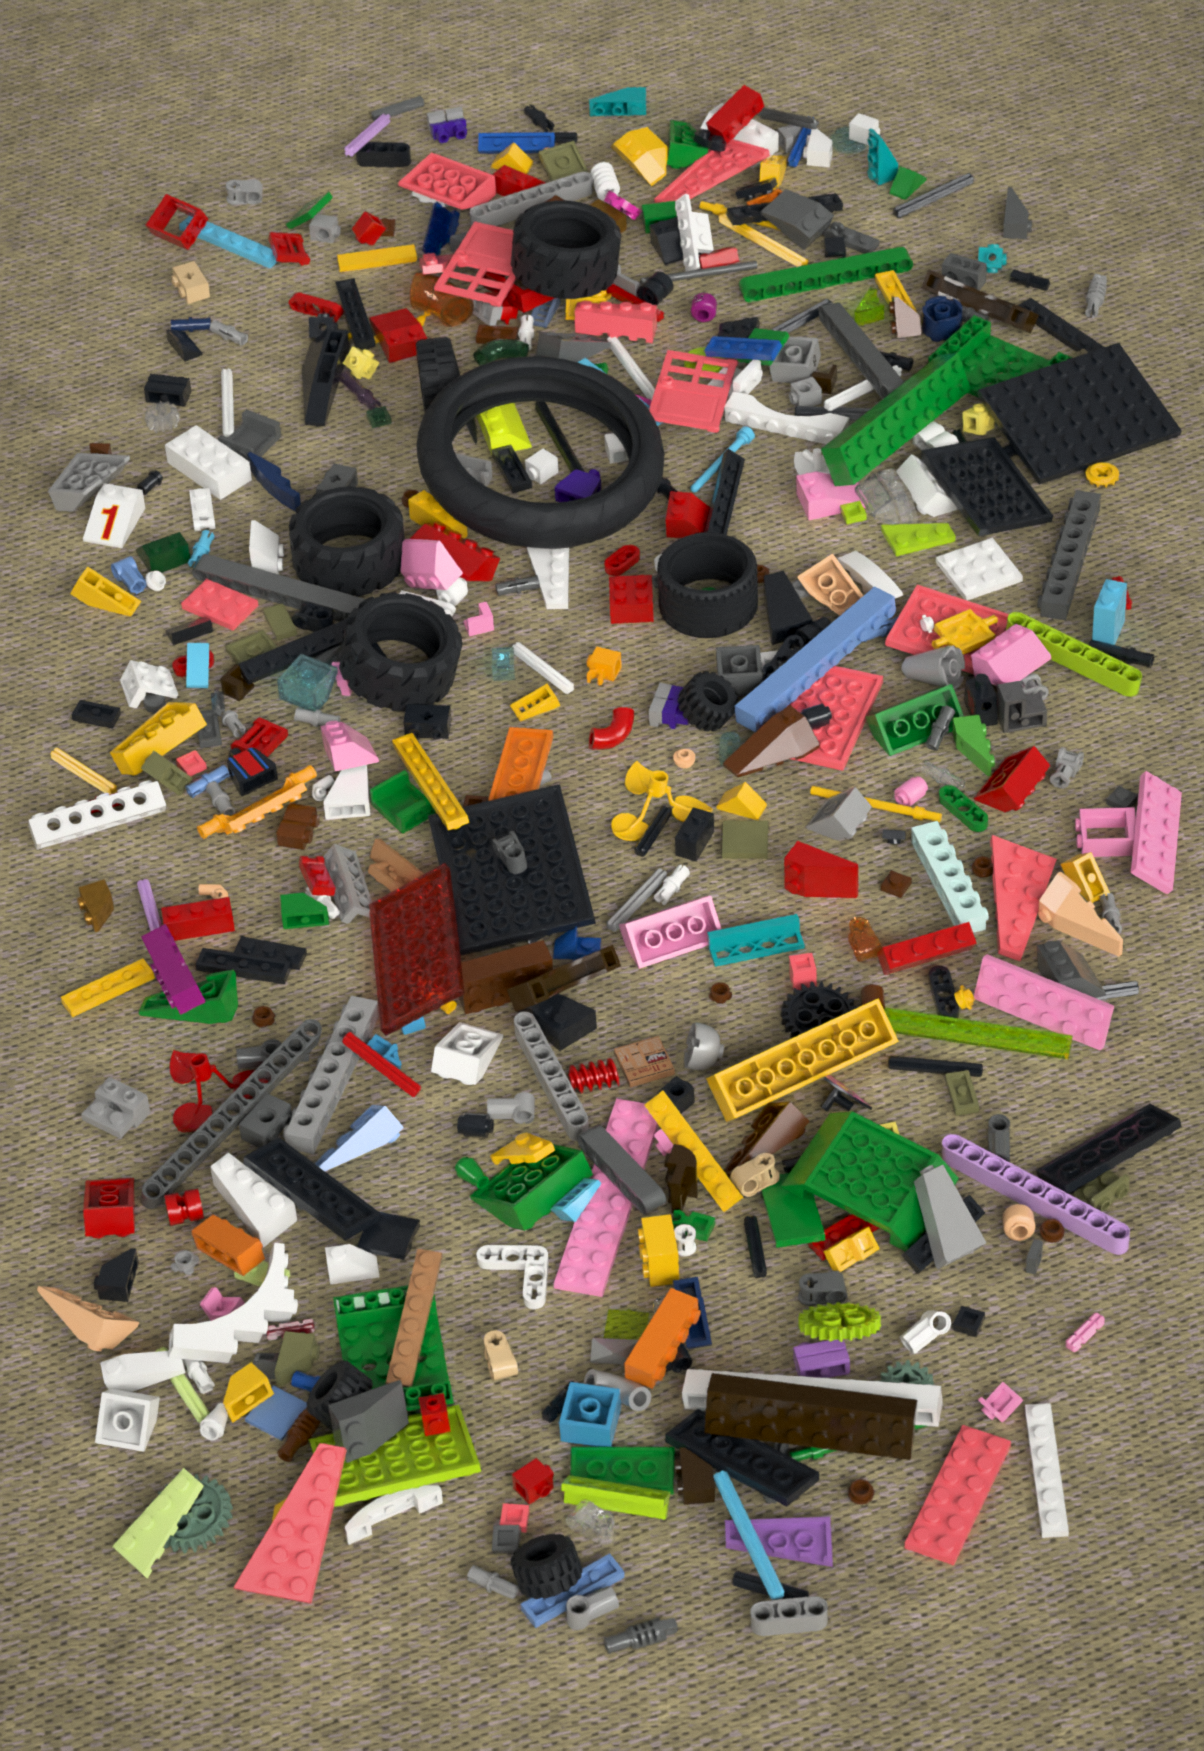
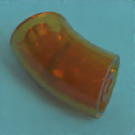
[410,272,474,327]

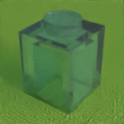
[492,647,515,681]

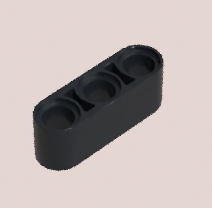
[356,142,411,168]

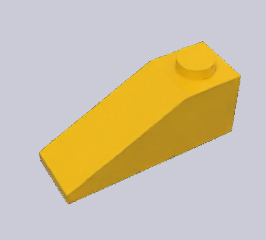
[759,155,789,190]
[70,566,141,617]

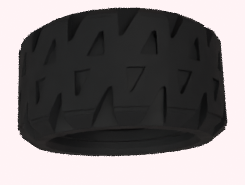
[511,200,621,299]
[289,486,405,597]
[338,592,462,712]

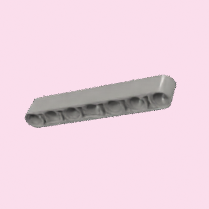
[469,172,593,226]
[514,1012,589,1141]

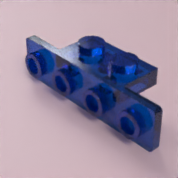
[422,201,460,256]

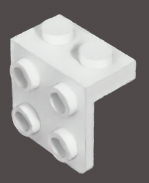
[708,360,763,399]

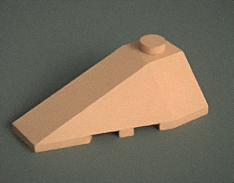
[797,554,864,615]
[1038,872,1123,957]
[37,1286,139,1352]

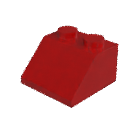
[492,165,546,197]
[666,491,710,538]

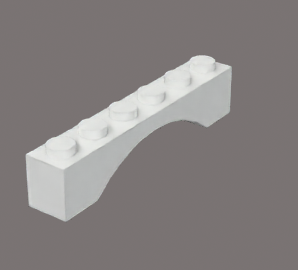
[725,391,849,444]

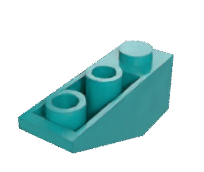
[589,87,647,116]
[867,128,898,185]

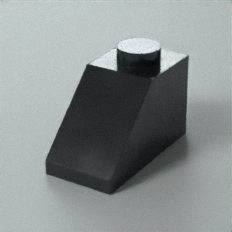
[94,1248,139,1302]

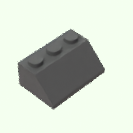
[1037,940,1105,998]

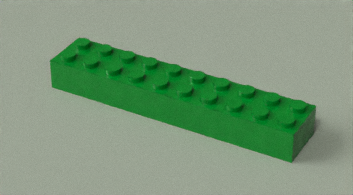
[821,353,971,486]

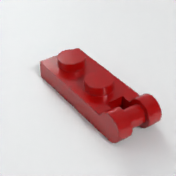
[299,856,336,896]

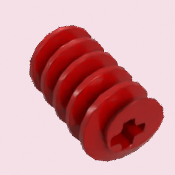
[568,1058,619,1094]

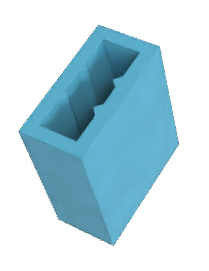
[1092,579,1127,645]

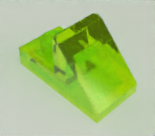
[854,287,884,326]

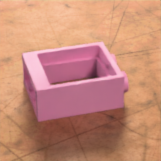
[1075,807,1136,857]

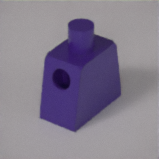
[555,469,602,502]

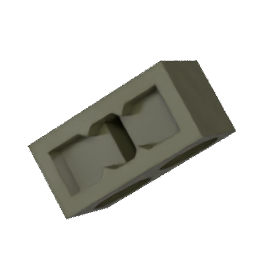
[141,751,193,796]

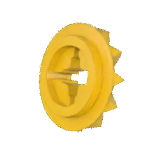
[1086,462,1119,488]

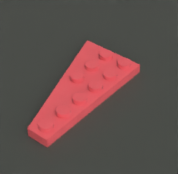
[654,139,770,203]
[990,835,1057,961]

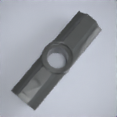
[236,1039,309,1069]

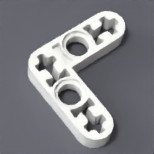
[476,1245,549,1309]

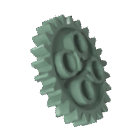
[152,1474,233,1554]

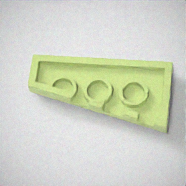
[112,1468,203,1578]

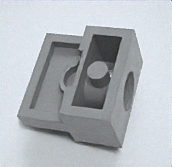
[81,1077,150,1139]

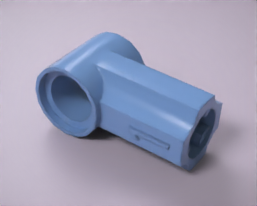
[111,556,147,594]

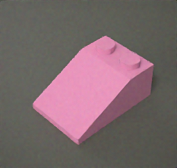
[796,471,869,520]

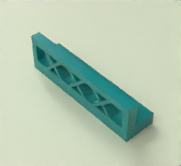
[707,914,805,967]

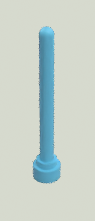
[690,426,755,493]

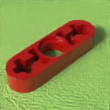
[289,292,344,322]

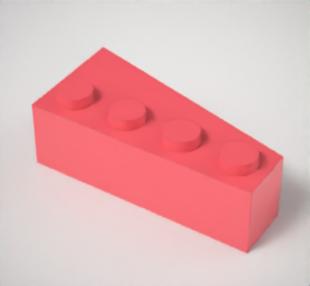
[575,301,657,343]

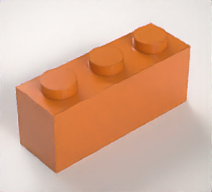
[191,1214,265,1276]

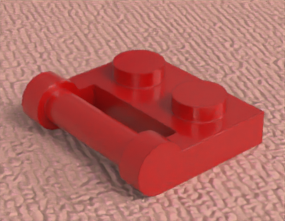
[268,232,310,266]
[230,717,289,757]

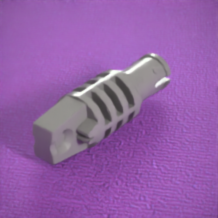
[1085,274,1107,318]

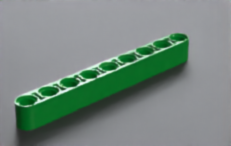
[738,247,913,303]

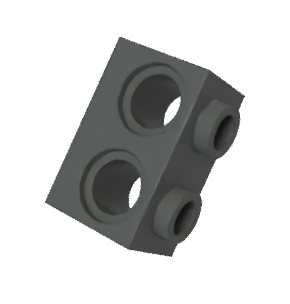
[942,253,986,291]

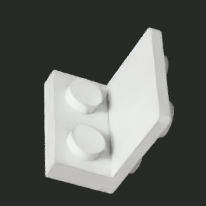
[120,660,178,708]

